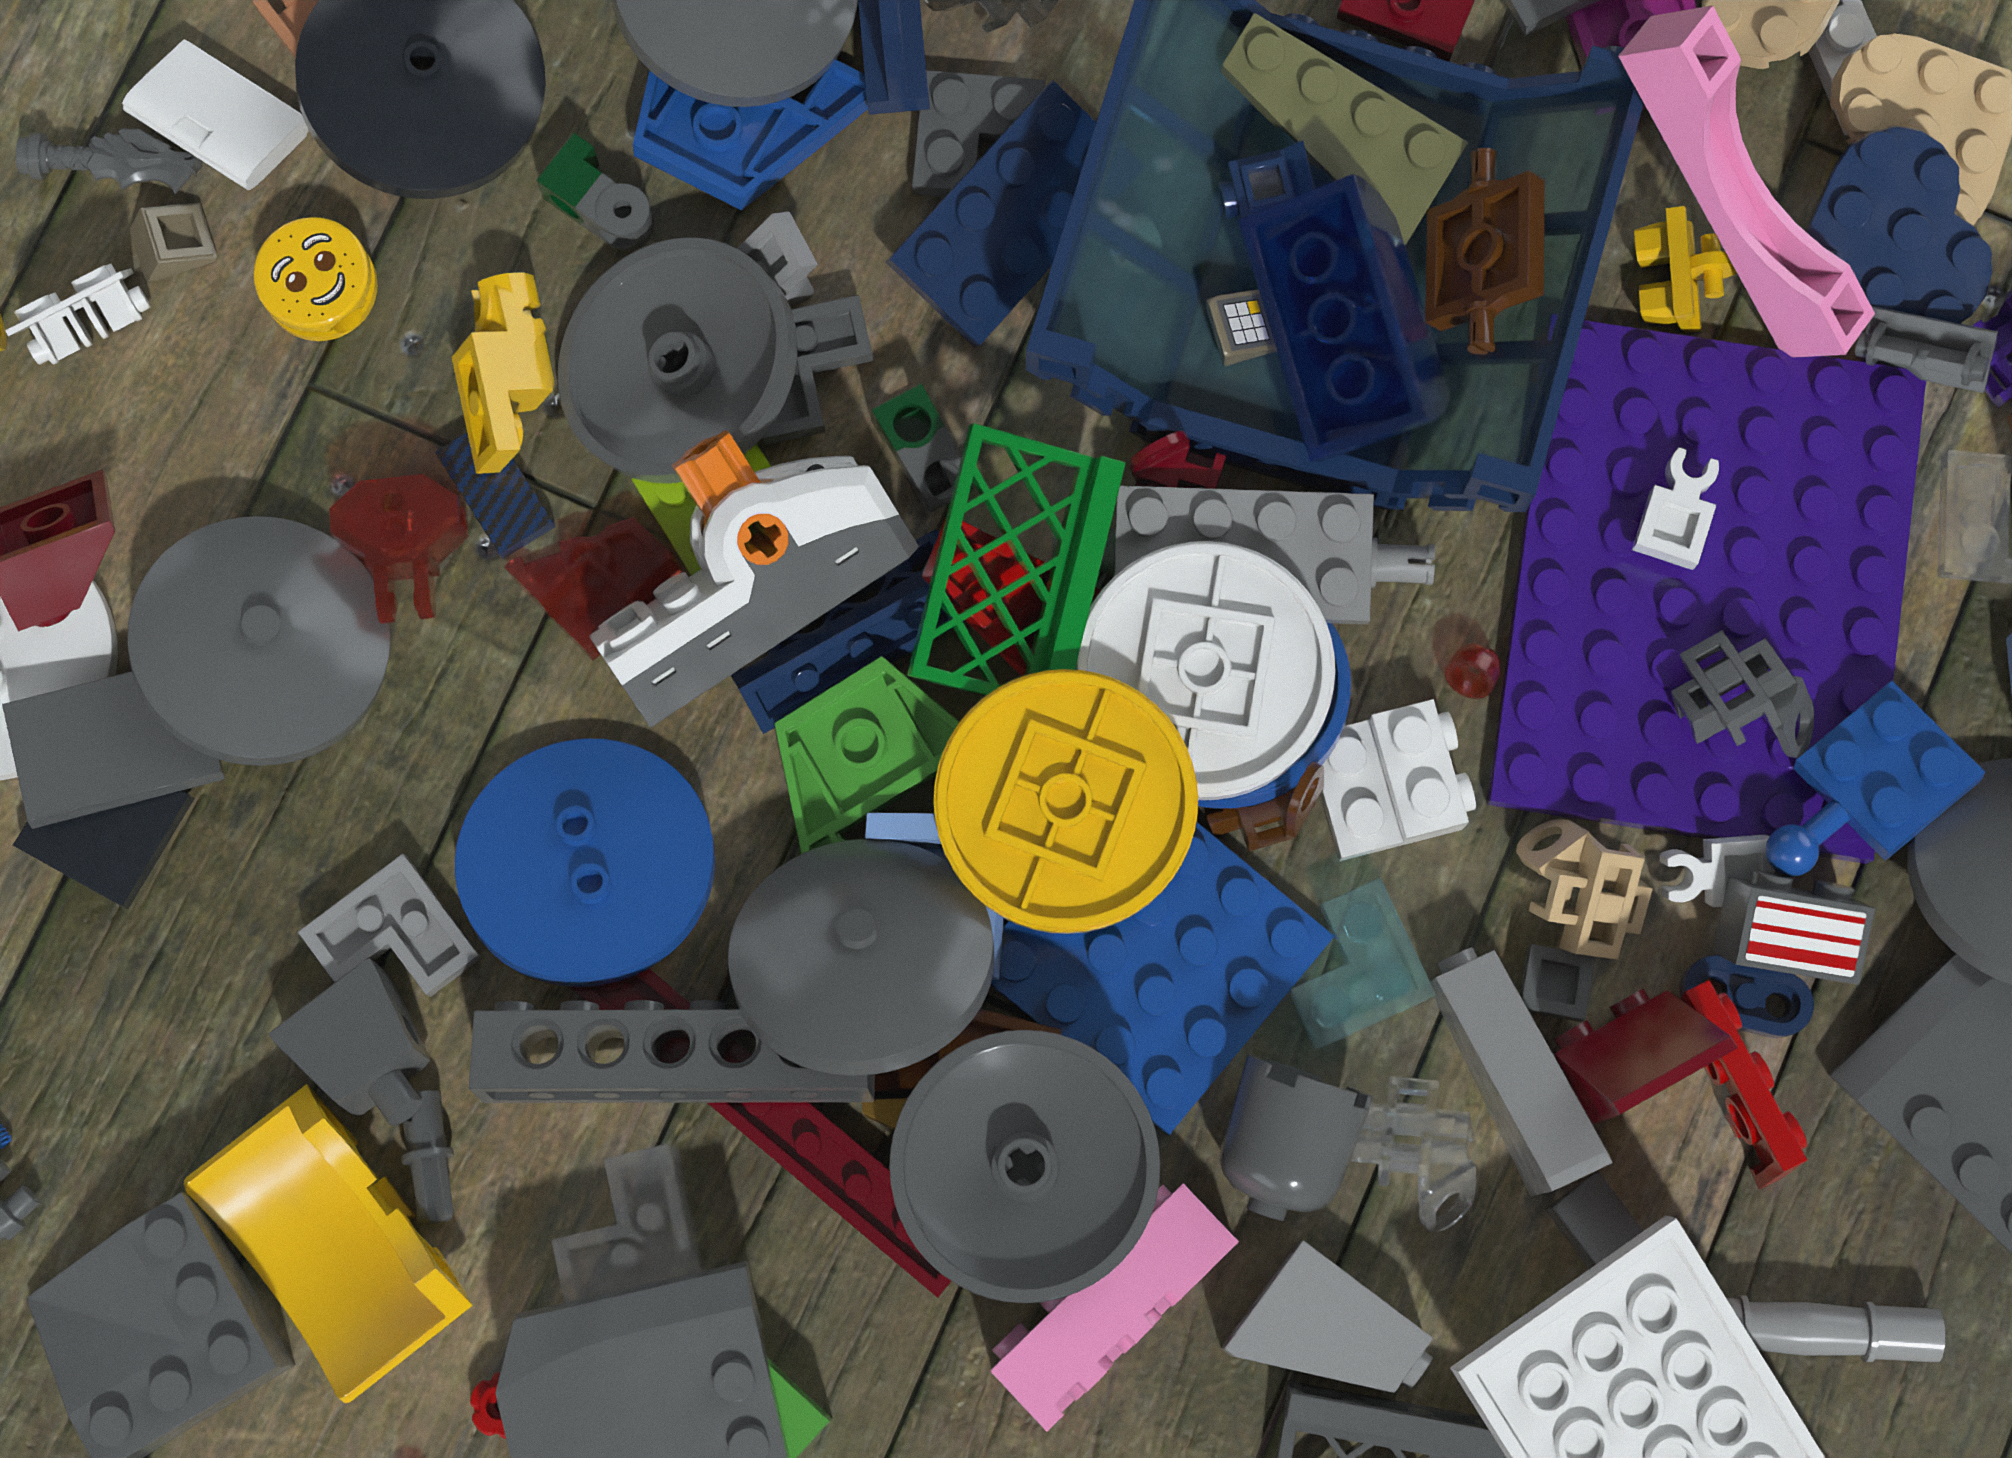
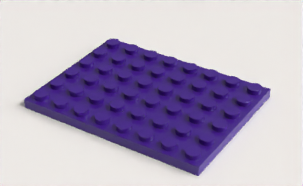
[1487,316,1926,864]

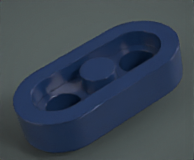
[1679,955,1814,1038]

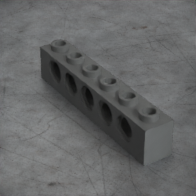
[469,1000,875,1103]

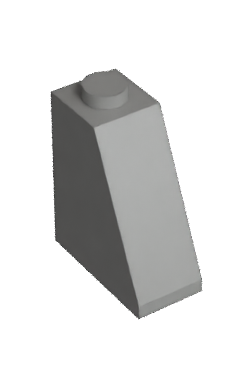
[1221,1240,1433,1393]

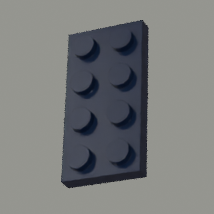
[885,80,1141,348]

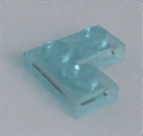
[1289,878,1436,1051]

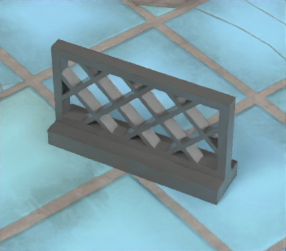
[1276,1381,1506,1458]

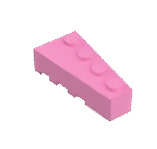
[990,1183,1239,1432]

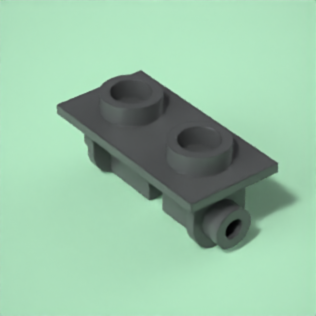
[1855,306,1998,393]

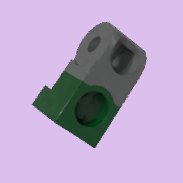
[536,133,654,251]
[871,383,974,513]

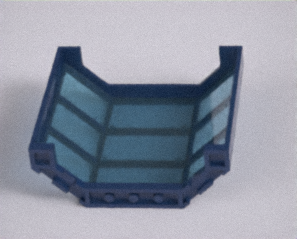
[1026,0,1644,512]

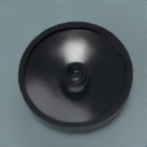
[295,0,546,199]

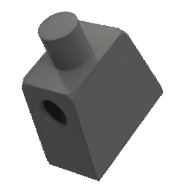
[268,958,430,1126]

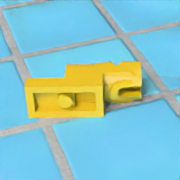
[452,272,555,474]

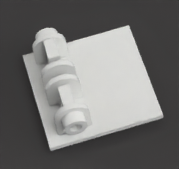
[5,264,151,365]

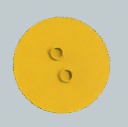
[934,669,1198,934]

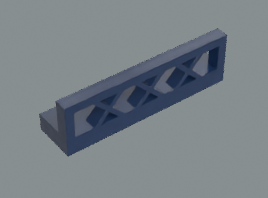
[730,529,966,734]

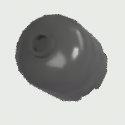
[1219,1054,1373,1221]

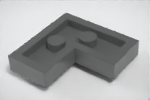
[912,70,1046,197]
[762,295,873,445]

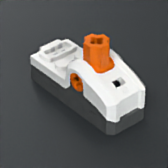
[589,430,919,728]

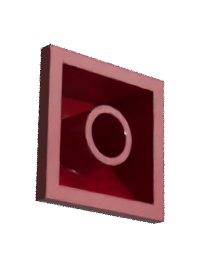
[0,469,115,632]

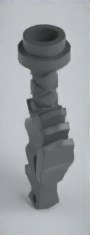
[16,128,203,194]

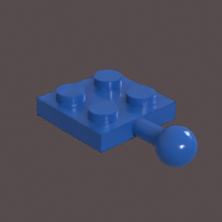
[1765,681,1986,877]

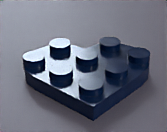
[1805,125,1992,324]

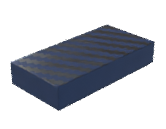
[435,433,556,560]

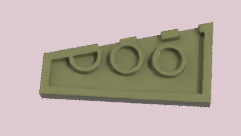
[1220,13,1468,253]

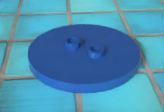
[455,739,716,987]

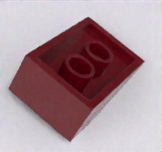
[1553,988,1738,1124]

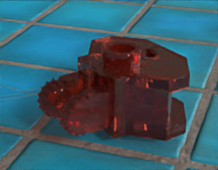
[329,474,469,624]

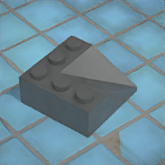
[26,1193,295,1458]

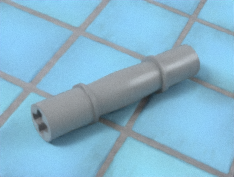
[1726,1295,1945,1362]

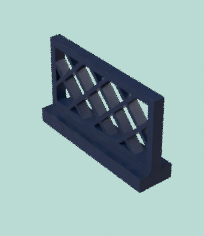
[858,0,930,115]

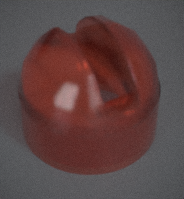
[1445,643,1501,699]

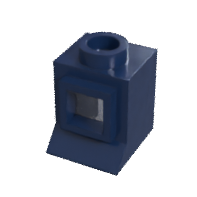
[1218,140,1318,236]

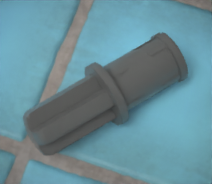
[401,1090,454,1224]

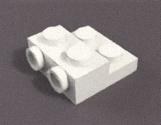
[1320,699,1476,861]

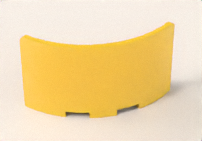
[183,1084,473,1403]

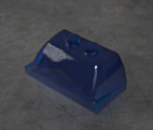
[1238,174,1450,463]

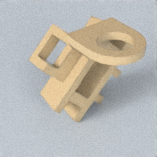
[1516,819,1653,960]

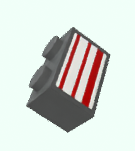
[1713,870,1876,985]

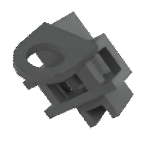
[1671,630,1814,758]

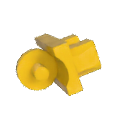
[1634,206,1737,334]

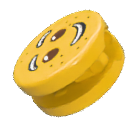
[253,217,378,341]

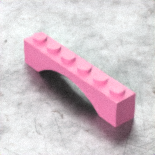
[1618,6,1875,358]

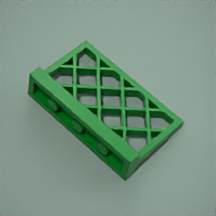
[907,423,1126,696]

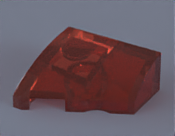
[504,517,683,661]

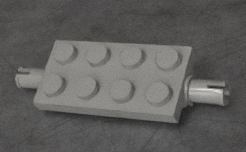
[1051,486,1435,625]

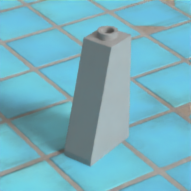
[1427,947,1613,1197]

